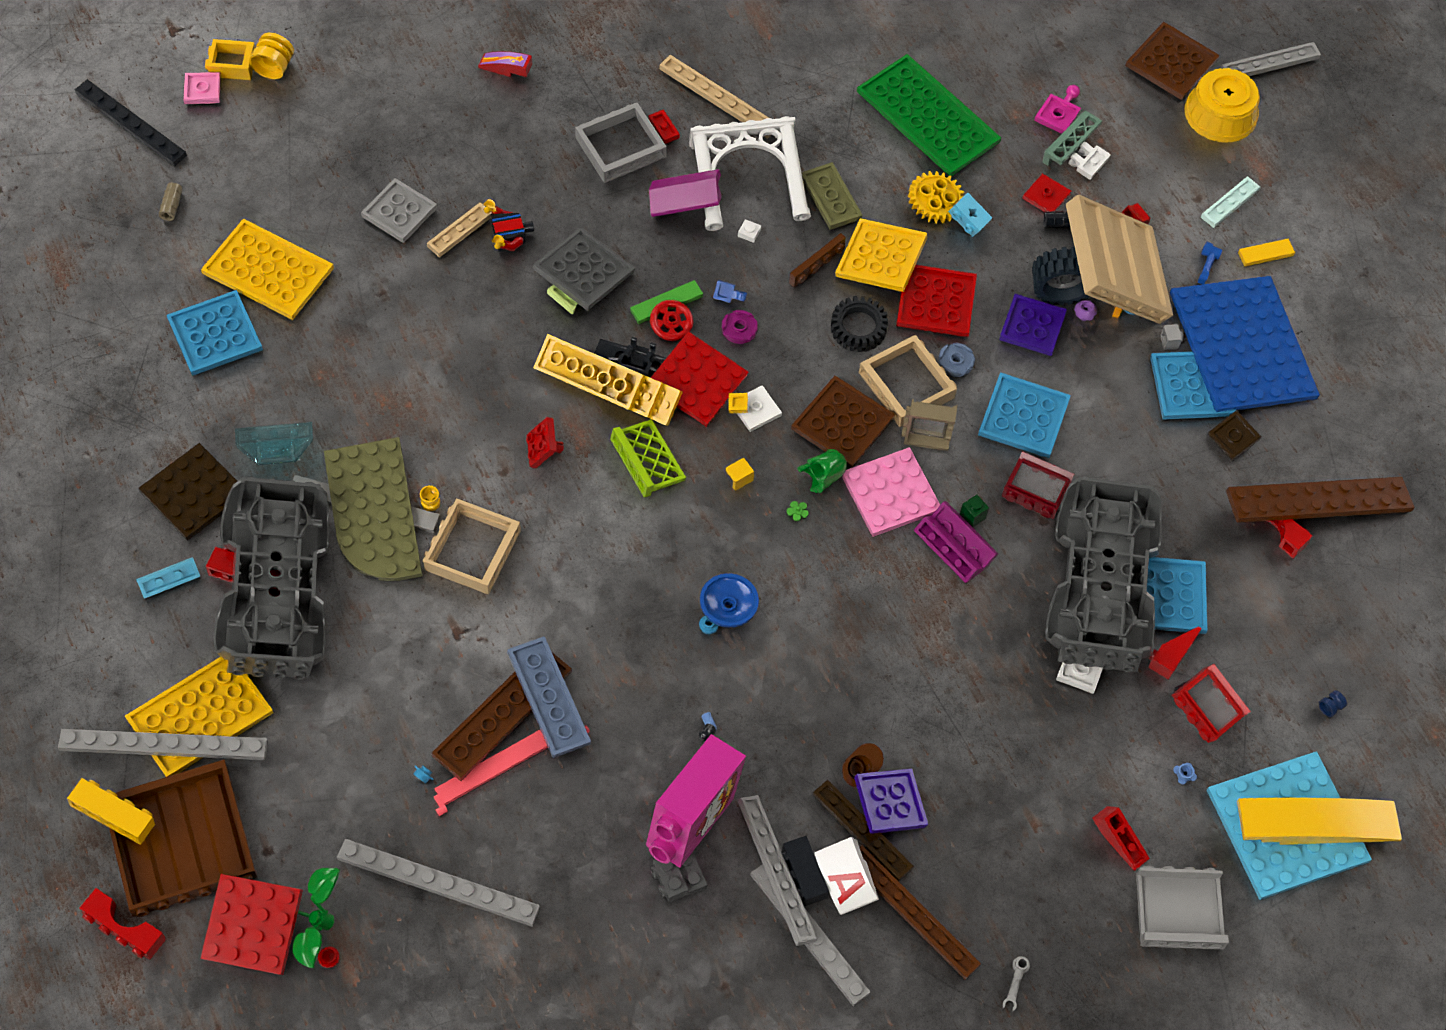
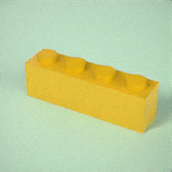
[67,778,155,845]

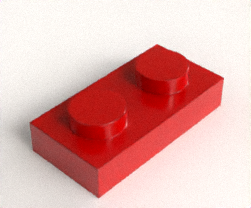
[648,109,680,144]

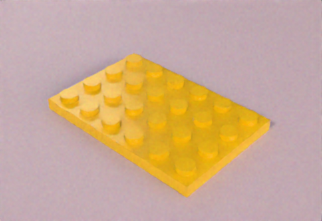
[201,219,334,320]
[125,657,274,777]

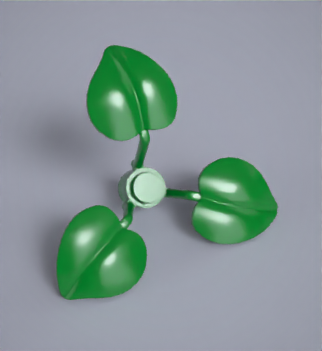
[293,868,340,968]

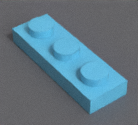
[136,557,201,599]

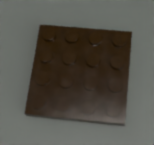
[138,443,237,541]

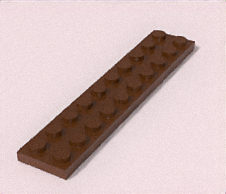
[1226,477,1415,523]

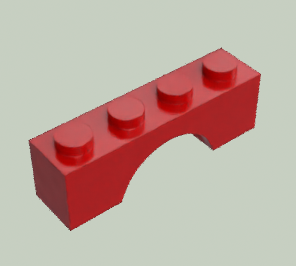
[1268,519,1313,559]
[79,888,166,960]

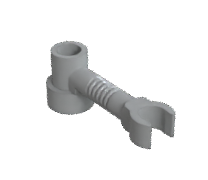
[1002,956,1030,1012]

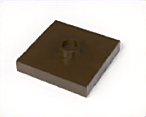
[1208,410,1262,461]

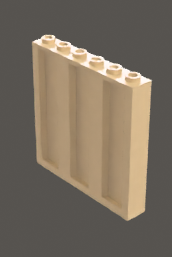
[1066,194,1173,324]

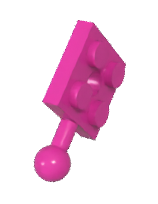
[1034,85,1081,134]

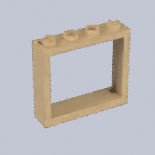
[859,335,957,427]
[422,498,521,595]

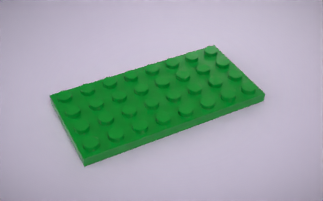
[857,54,1001,177]

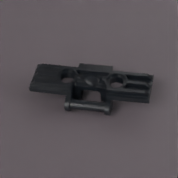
[594,337,666,378]

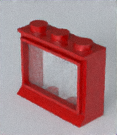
[1171,664,1251,743]

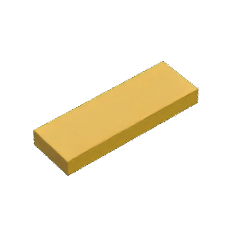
[1238,239,1295,267]

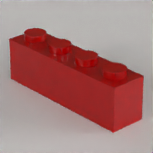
[206,547,281,597]

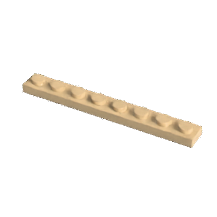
[659,55,771,139]

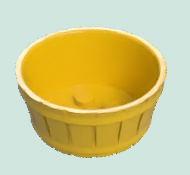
[1184,68,1260,142]

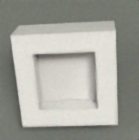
[738,219,761,243]

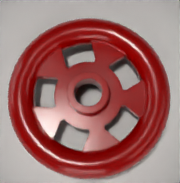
[650,300,693,341]

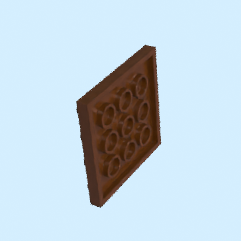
[1125,21,1220,100]
[791,375,895,468]

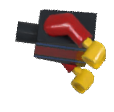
[484,199,534,252]

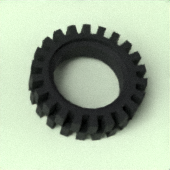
[831,296,888,352]

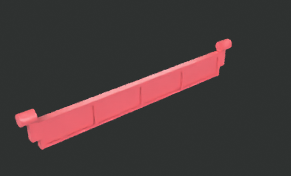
[434,725,590,817]

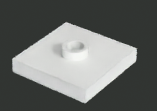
[737,386,782,432]

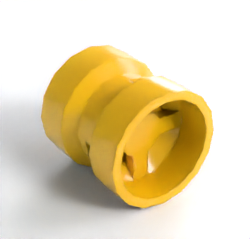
[420,485,440,511]

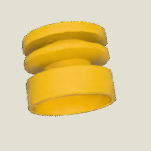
[249,32,294,80]

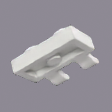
[1068,142,1111,180]

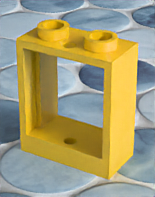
[205,39,255,80]

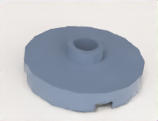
[938,343,975,377]

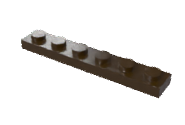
[812,780,914,882]

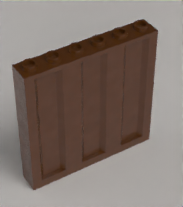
[109,759,258,917]

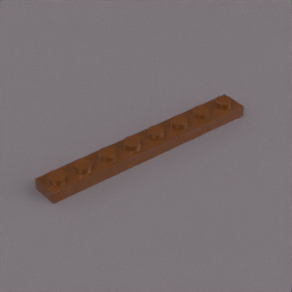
[859,845,981,980]

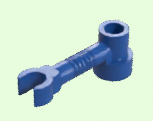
[1197,241,1222,284]

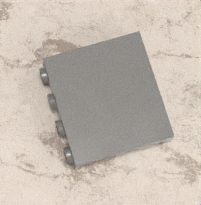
[1136,865,1229,950]

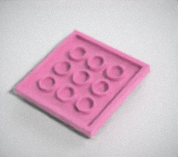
[842,447,940,537]

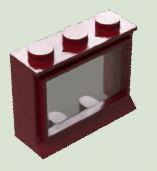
[1002,451,1074,519]

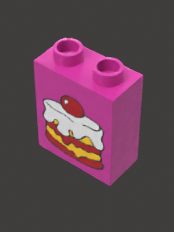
[646,734,746,868]

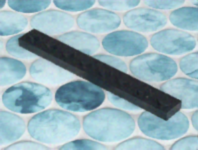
[74,79,187,166]

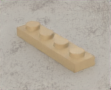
[427,203,492,258]

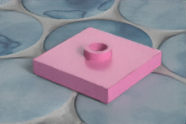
[183,72,221,104]

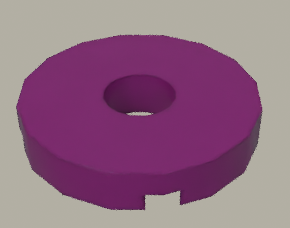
[722,310,758,344]

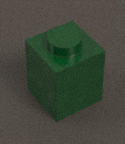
[960,494,989,527]

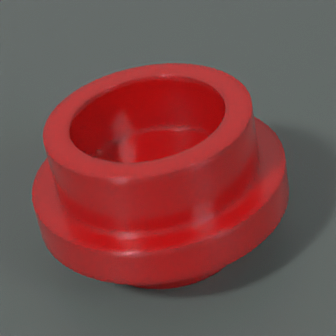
[318,946,340,968]

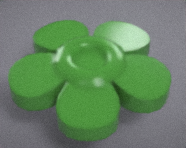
[787,501,809,521]

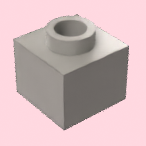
[1160,324,1183,350]

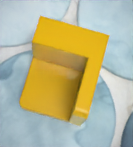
[725,458,754,491]

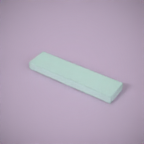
[1201,176,1260,228]

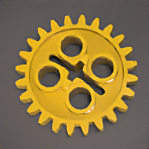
[908,171,964,224]

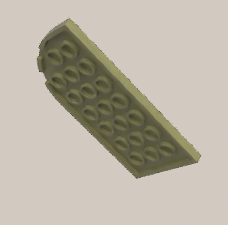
[324,437,423,581]

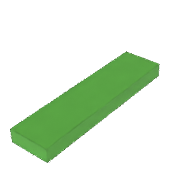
[630,280,703,324]

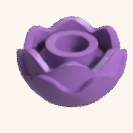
[1074,300,1097,321]

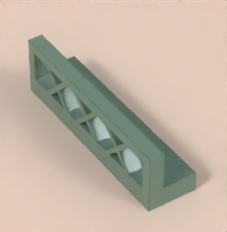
[1042,110,1102,166]

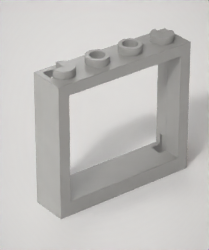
[575,102,667,183]

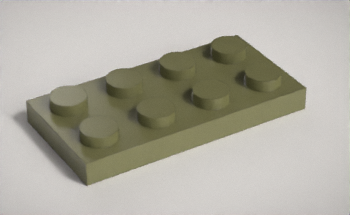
[801,162,862,230]

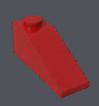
[1148,626,1202,680]
[1092,806,1150,870]

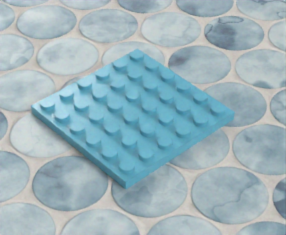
[1207,751,1372,900]

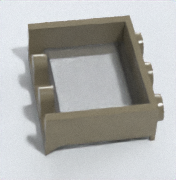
[901,399,958,451]

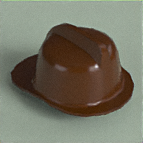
[842,743,884,788]

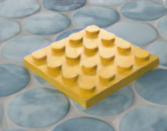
[835,218,928,292]

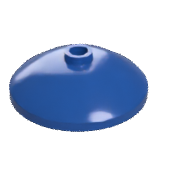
[700,573,759,627]

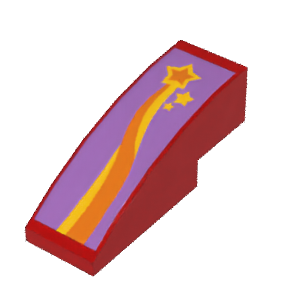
[478,51,532,77]

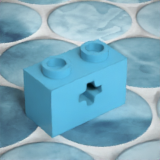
[948,193,992,237]

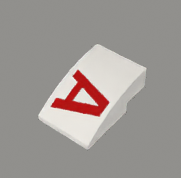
[814,837,879,915]

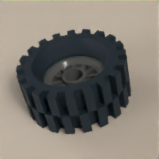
[1032,247,1090,305]

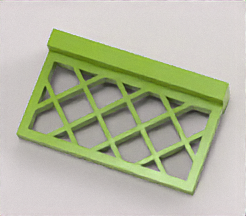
[610,419,686,498]

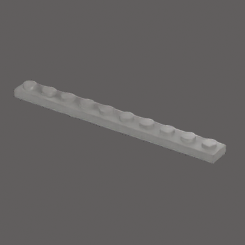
[58,729,268,760]
[337,839,540,927]

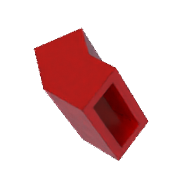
[1121,203,1151,224]

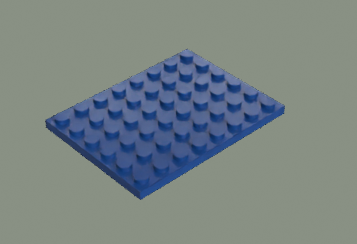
[1169,276,1320,412]

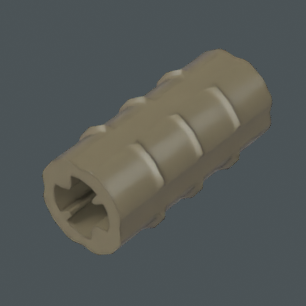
[159,182,182,221]

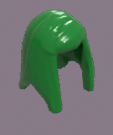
[797,449,847,493]

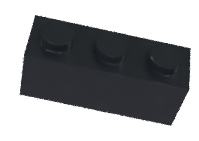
[781,836,829,907]

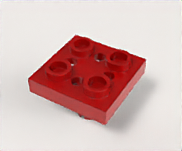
[526,417,564,468]

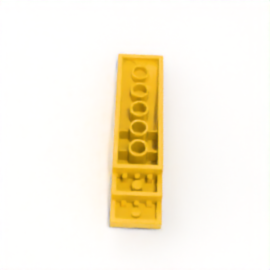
[533,334,683,426]
[1237,798,1402,845]

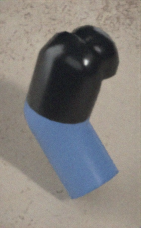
[699,712,717,741]

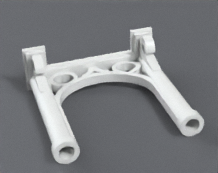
[689,116,811,231]

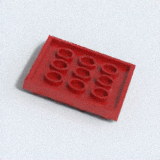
[896,265,977,337]
[651,331,749,427]
[200,874,303,975]

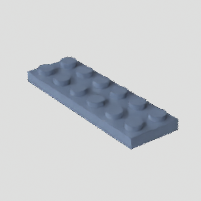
[507,636,591,758]

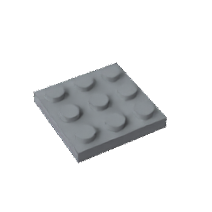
[361,178,437,243]

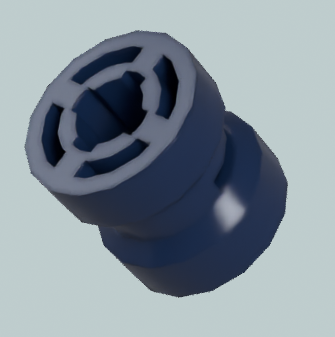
[1318,690,1347,717]

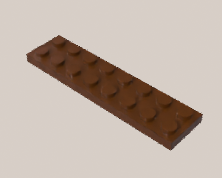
[431,653,572,781]

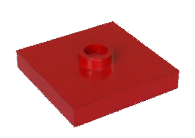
[1022,173,1072,212]

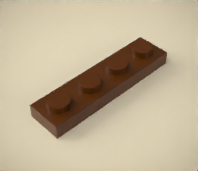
[789,233,846,287]

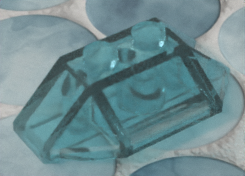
[235,422,313,465]

